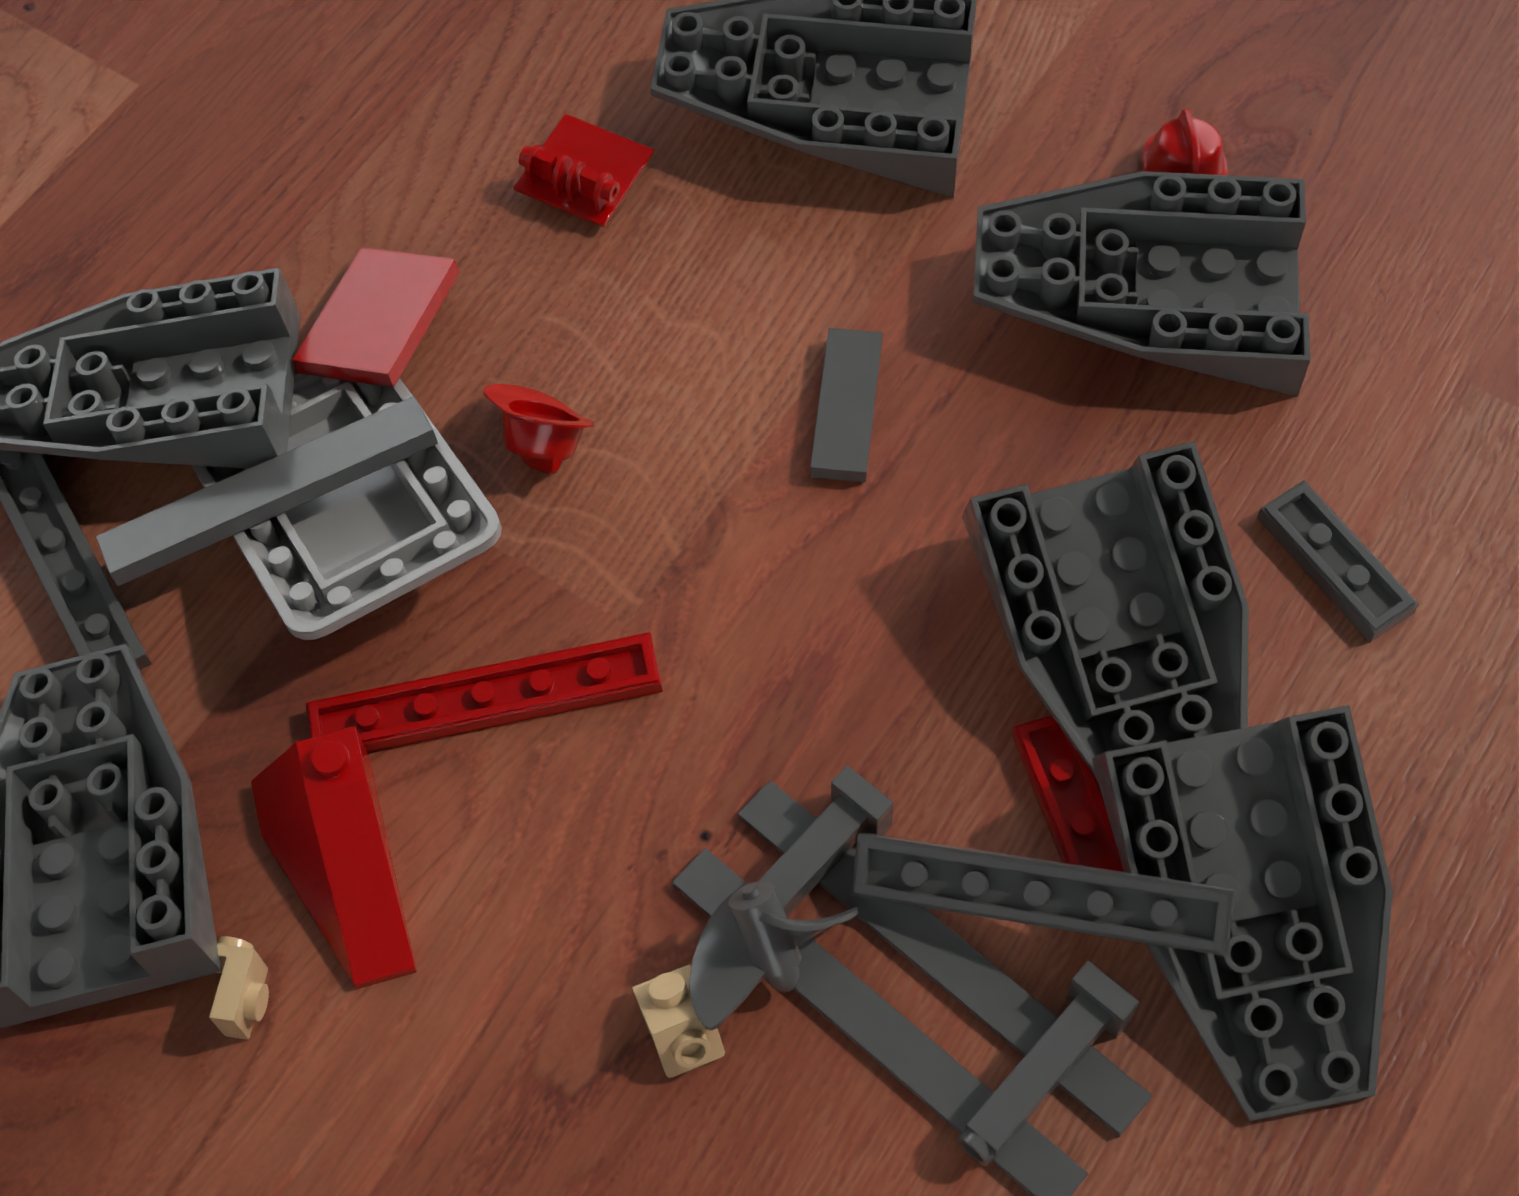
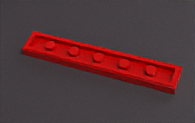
[305,632,663,752]

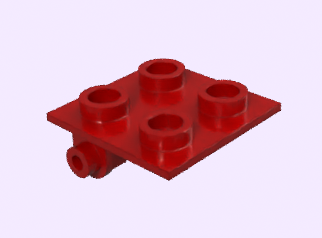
[513,114,655,227]

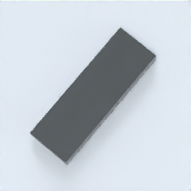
[810,328,883,482]
[1257,480,1419,643]

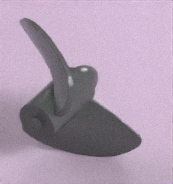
[689,881,859,1031]

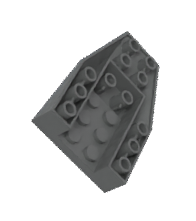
[650,0,977,198]
[973,171,1310,397]
[0,268,301,469]
[962,441,1249,781]
[0,644,221,1028]
[1092,705,1393,1121]

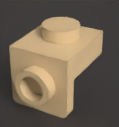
[209,936,269,1040]
[632,964,725,1078]

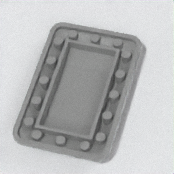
[191,373,502,640]

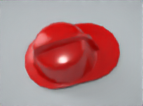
[1142,109,1229,176]
[483,384,594,474]

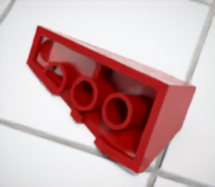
[251,726,417,989]

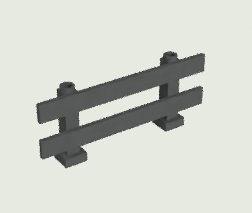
[672,765,1152,1196]

